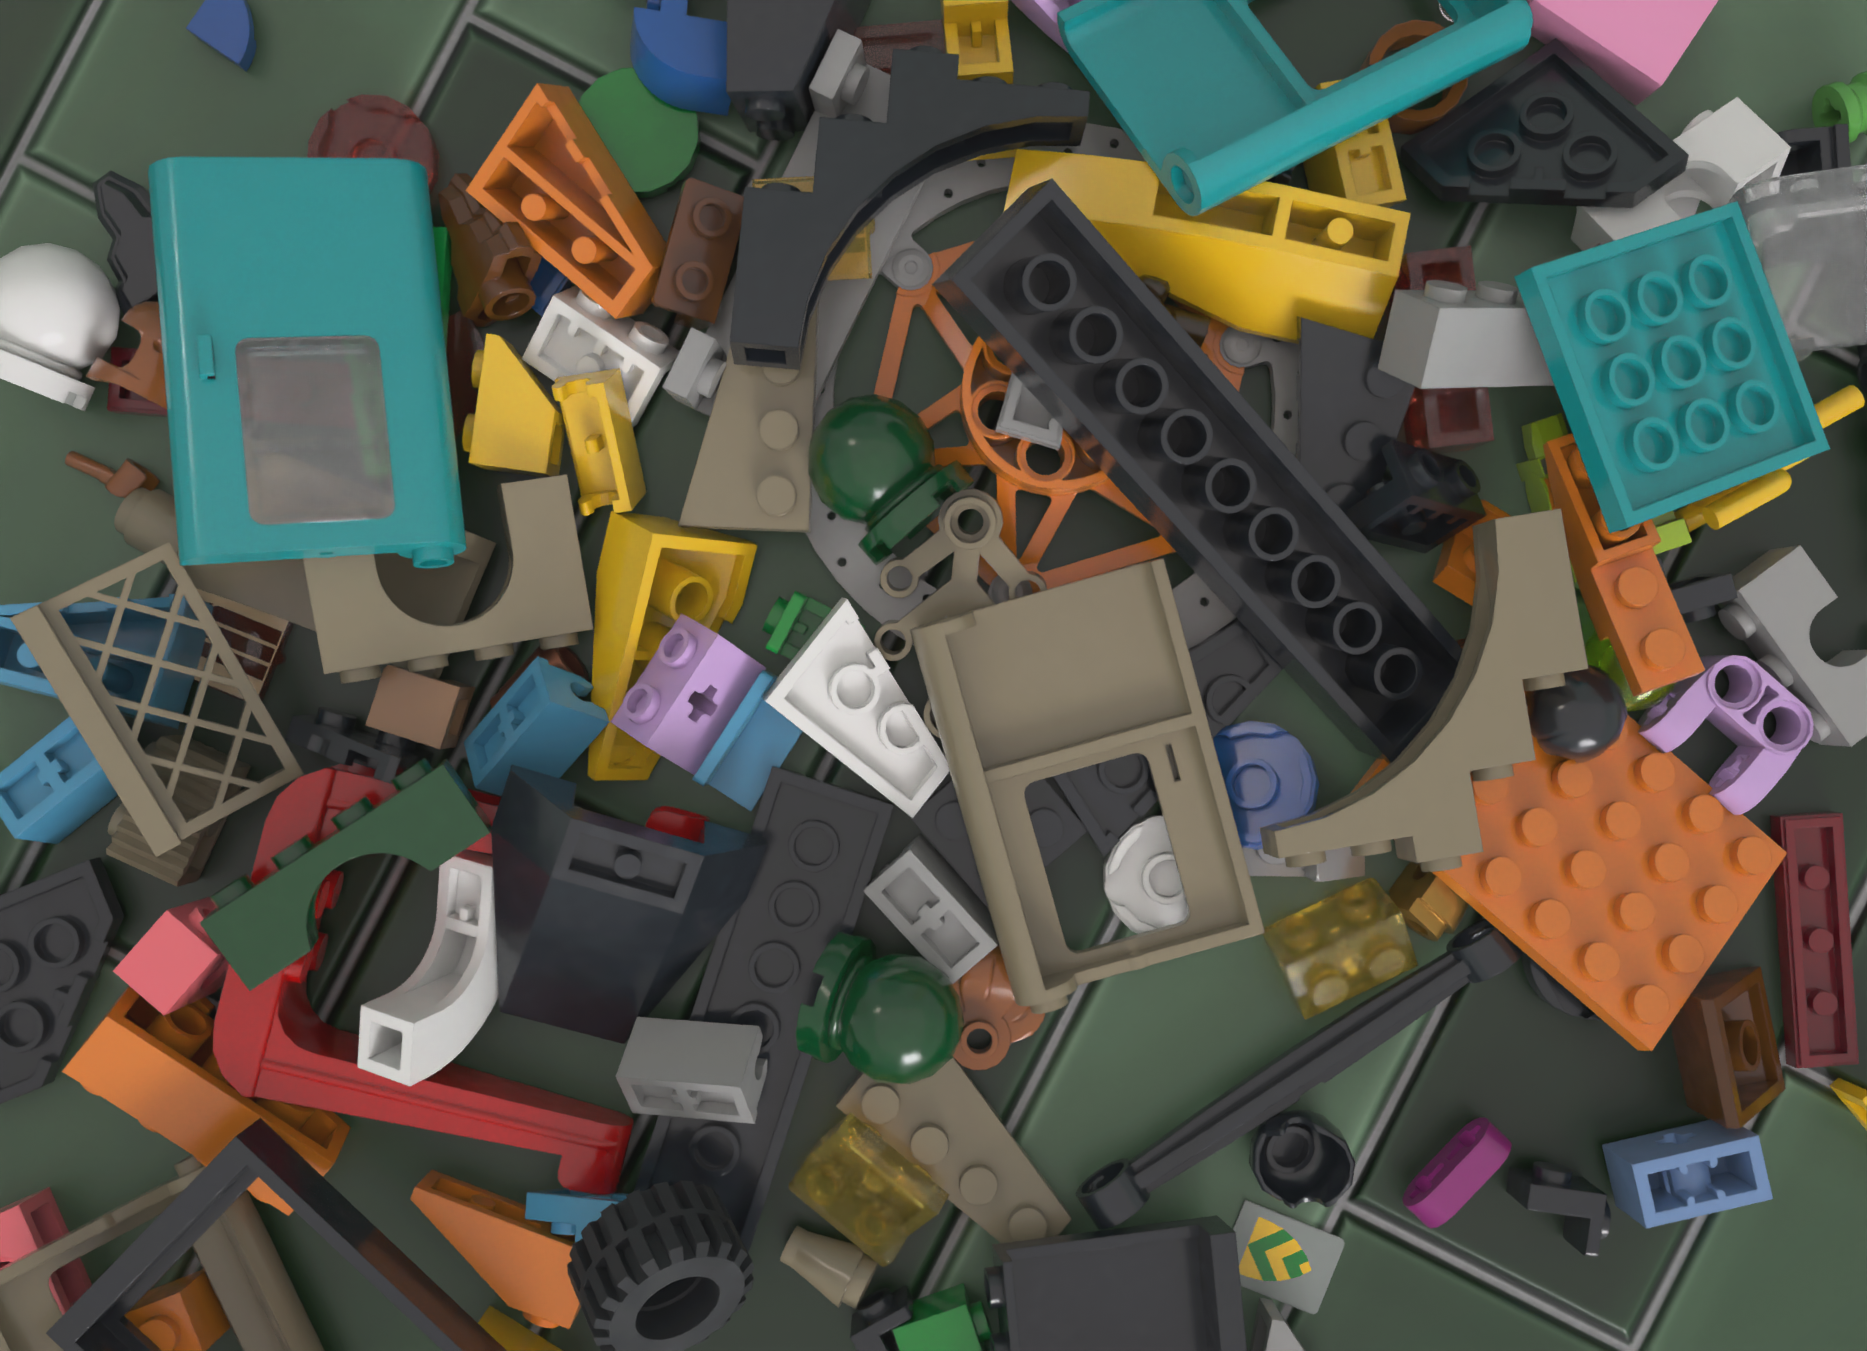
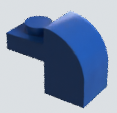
[630,0,731,116]

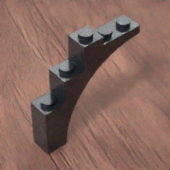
[730,46,1090,370]

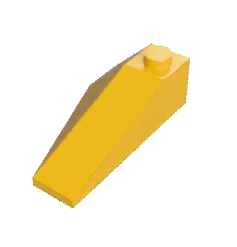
[587,511,758,781]

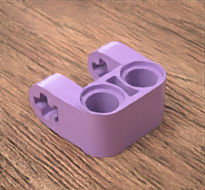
[1638,655,1814,815]

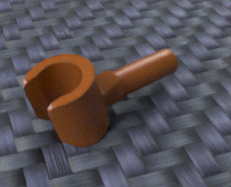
[65,451,160,498]

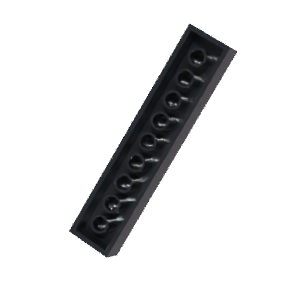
[932,179,1463,764]

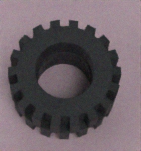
[567,1180,755,1351]

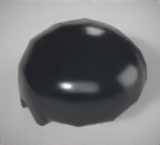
[1525,664,1627,764]
[1249,1109,1355,1209]

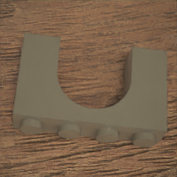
[294,474,593,684]

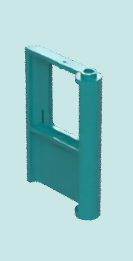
[1057,0,1533,216]

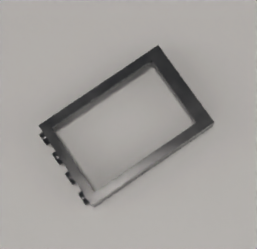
[46,1118,507,1351]

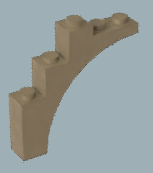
[1260,508,1588,872]

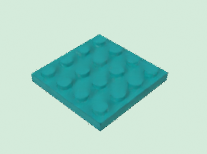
[1514,201,1830,533]

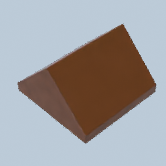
[1670,966,1786,1129]

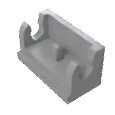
[863,833,998,984]
[616,1017,768,1124]

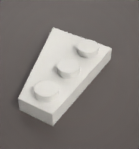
[762,598,949,818]

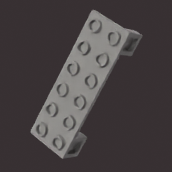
[662,29,925,417]

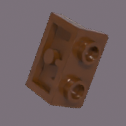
[651,178,744,331]

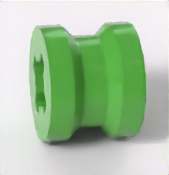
[1811,71,1867,144]

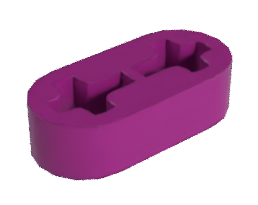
[1402,1117,1512,1229]

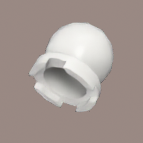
[0,243,120,411]

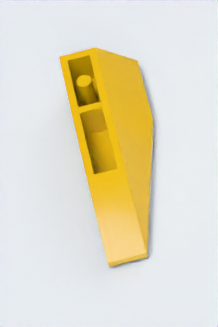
[1003,149,1411,344]

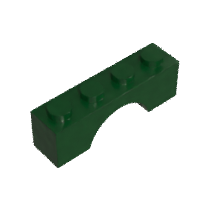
[200,758,492,991]

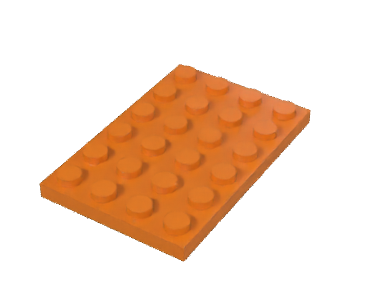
[1351,646,1787,1051]

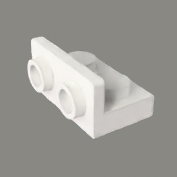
[522,286,680,427]

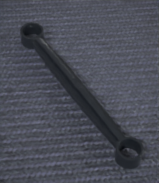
[1076,919,1523,1230]

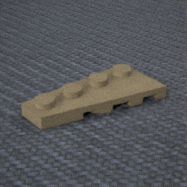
[678,301,819,533]
[836,1058,1072,1243]

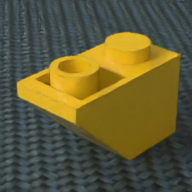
[462,333,566,478]

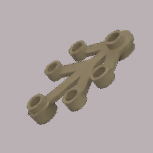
[874,488,1047,738]

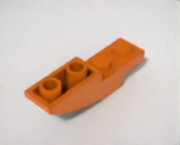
[1543,433,1705,697]

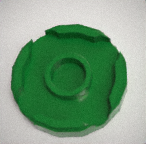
[579,68,701,198]

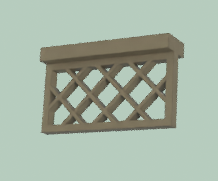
[10,542,304,857]

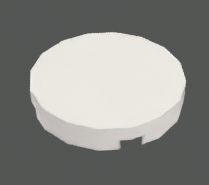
[1103,815,1188,934]

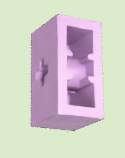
[610,613,766,775]

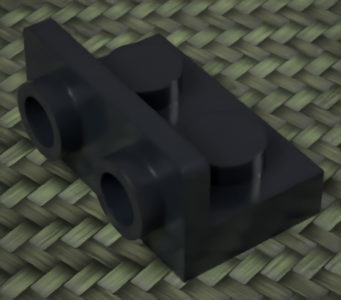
[1344,440,1486,553]

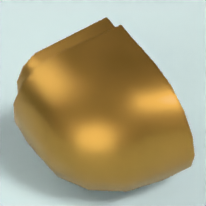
[1382,862,1469,942]

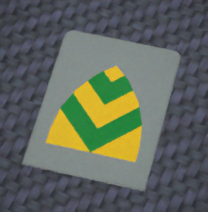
[1233,1200,1345,1314]

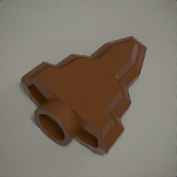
[438,173,542,327]

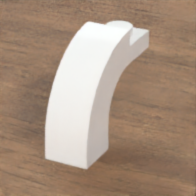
[357,849,499,1086]

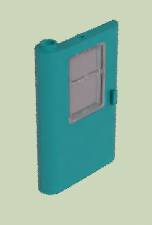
[148,156,467,569]

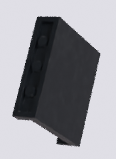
[984,1215,1247,1351]

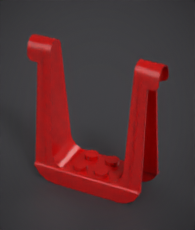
[213,763,711,1195]

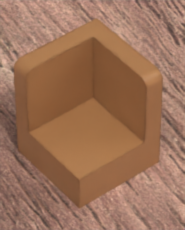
[365,665,475,749]

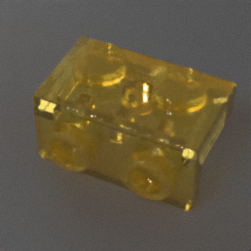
[1263,878,1419,1020]
[789,1112,949,1267]

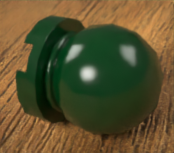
[807,394,974,565]
[796,932,964,1084]

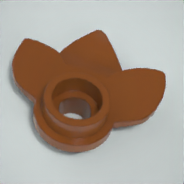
[953,945,1045,1071]

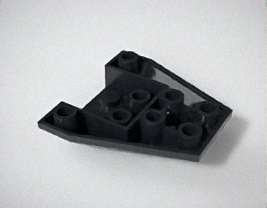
[491,765,767,1044]

